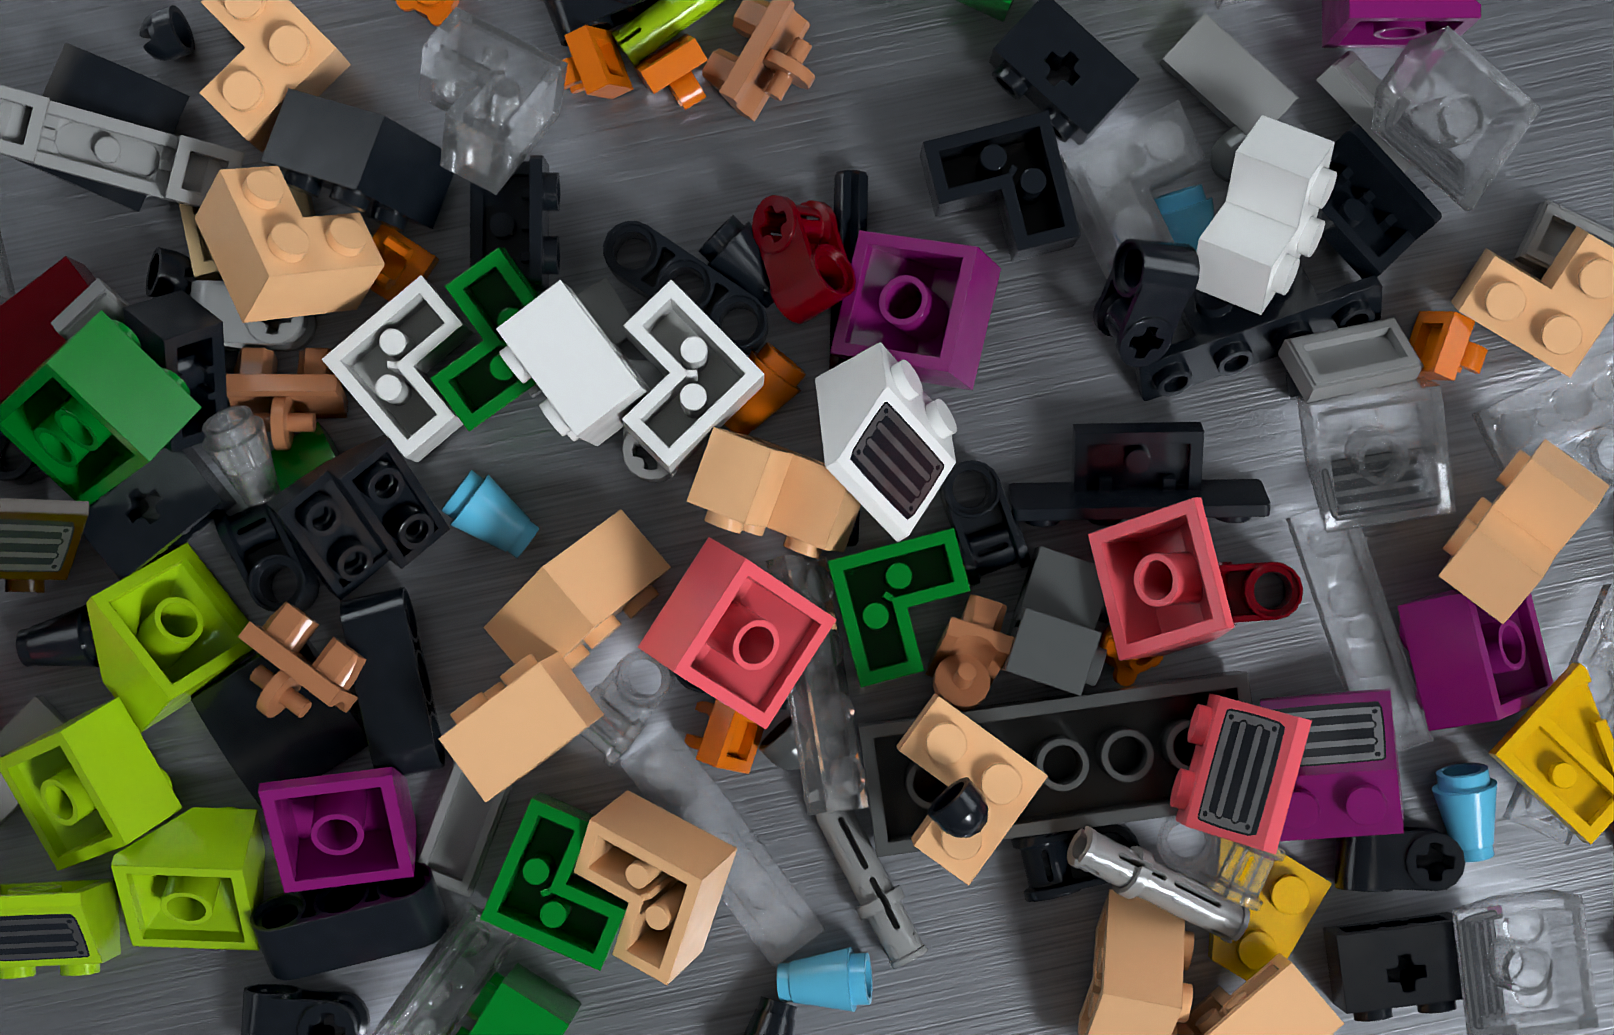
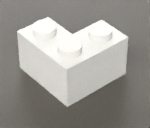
[1196,115,1337,315]
[322,275,474,462]
[496,280,651,446]
[622,280,764,475]

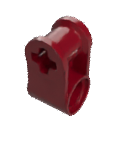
[752,195,856,324]
[1218,561,1303,626]

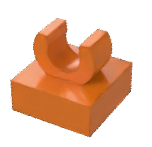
[549,25,633,99]
[633,34,708,110]
[370,224,439,302]
[1409,311,1488,381]
[684,699,764,774]

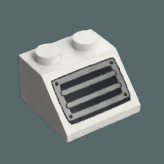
[815,342,957,542]

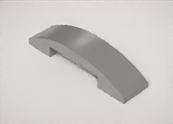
[0,84,245,208]

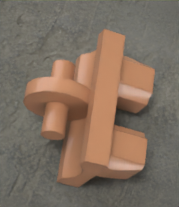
[702,0,816,122]
[226,348,348,450]
[925,594,1014,711]
[238,602,366,718]

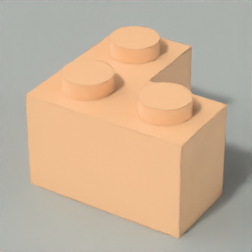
[199,0,351,152]
[195,166,385,323]
[1451,226,1614,378]
[686,427,861,559]
[1438,439,1610,624]
[483,509,671,670]
[438,652,604,803]
[896,693,1048,886]
[573,790,738,985]
[1078,889,1194,1035]
[1177,953,1344,1035]

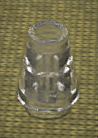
[202,406,280,506]

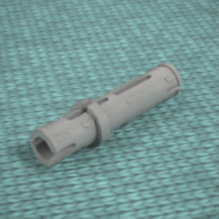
[803,779,928,969]
[1067,826,1250,943]

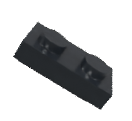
[1317,124,1442,279]
[470,155,561,291]

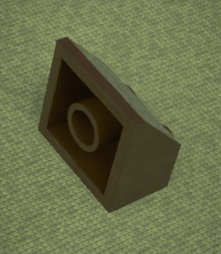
[0,498,89,593]

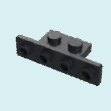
[1136,263,1383,401]
[1008,422,1271,527]

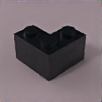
[261,88,459,232]
[920,110,1081,262]

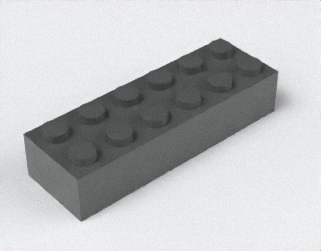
[858,670,1253,857]

